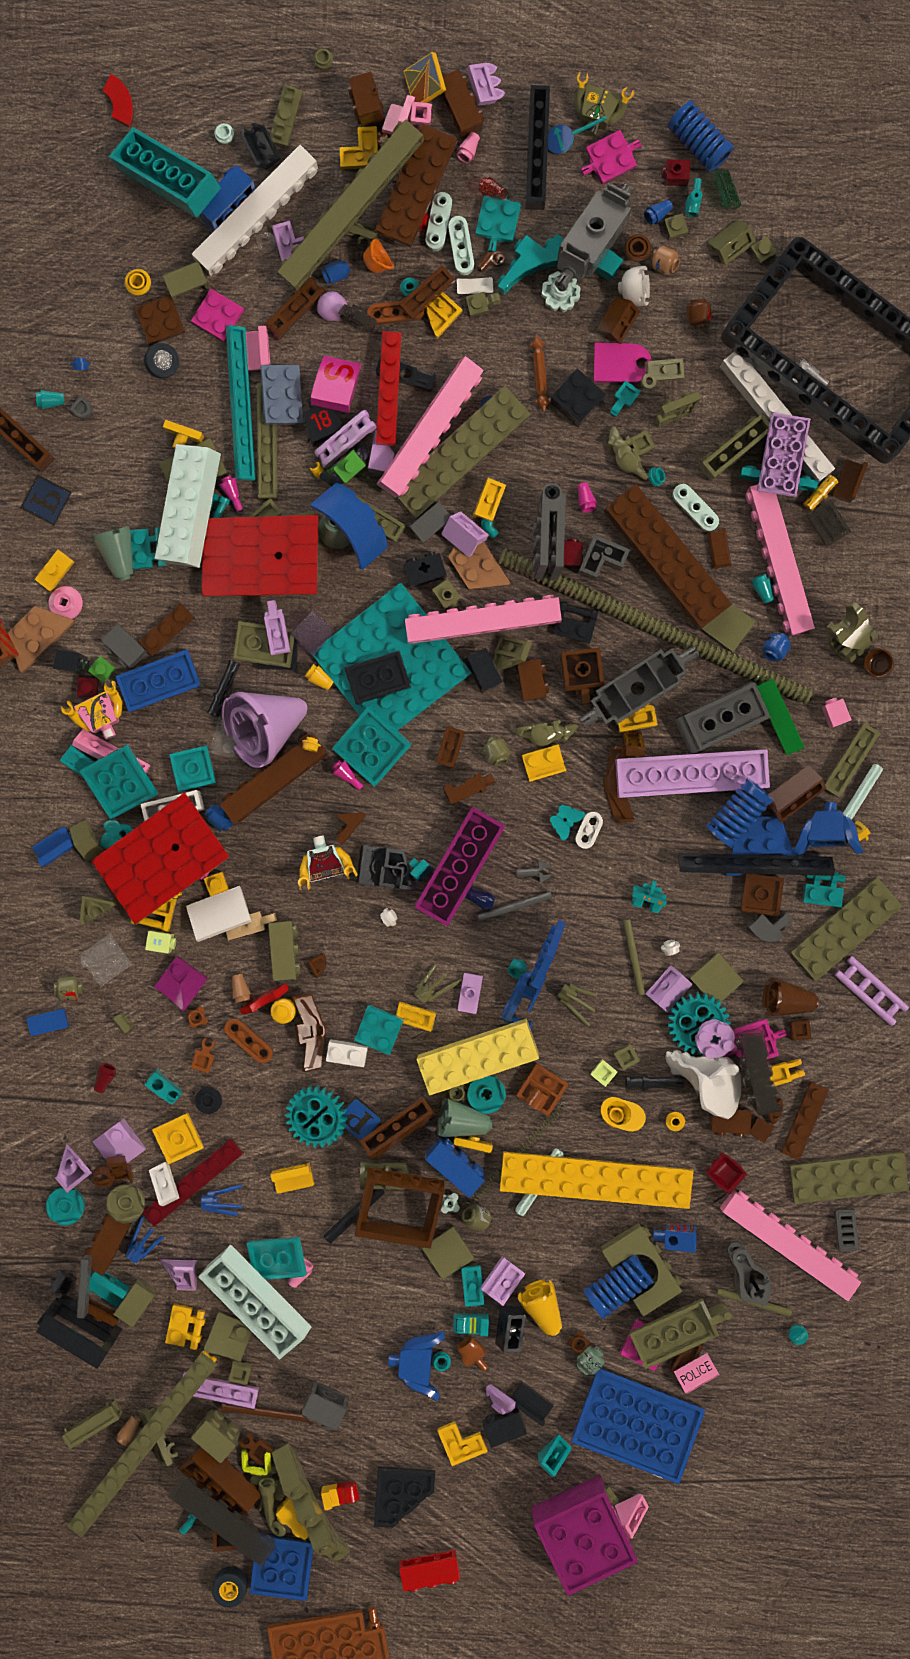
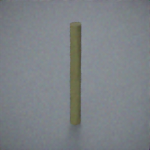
[623,919,645,996]
[716,1288,792,1317]

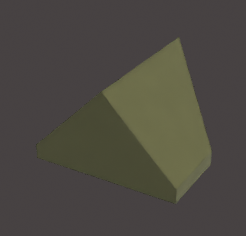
[79,895,117,925]

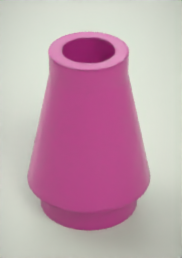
[577,482,597,513]

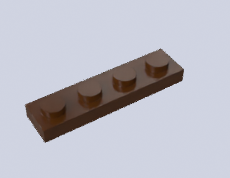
[780,1082,829,1161]

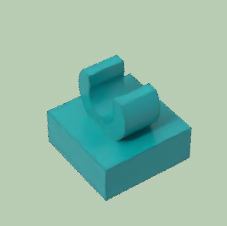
[409,858,433,882]

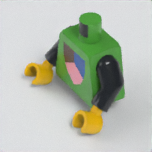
[310,441,369,486]

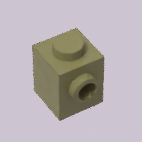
[432,579,461,611]

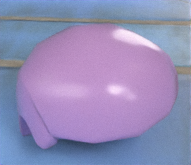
[317,291,348,322]

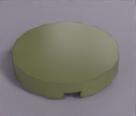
[106,1184,145,1224]

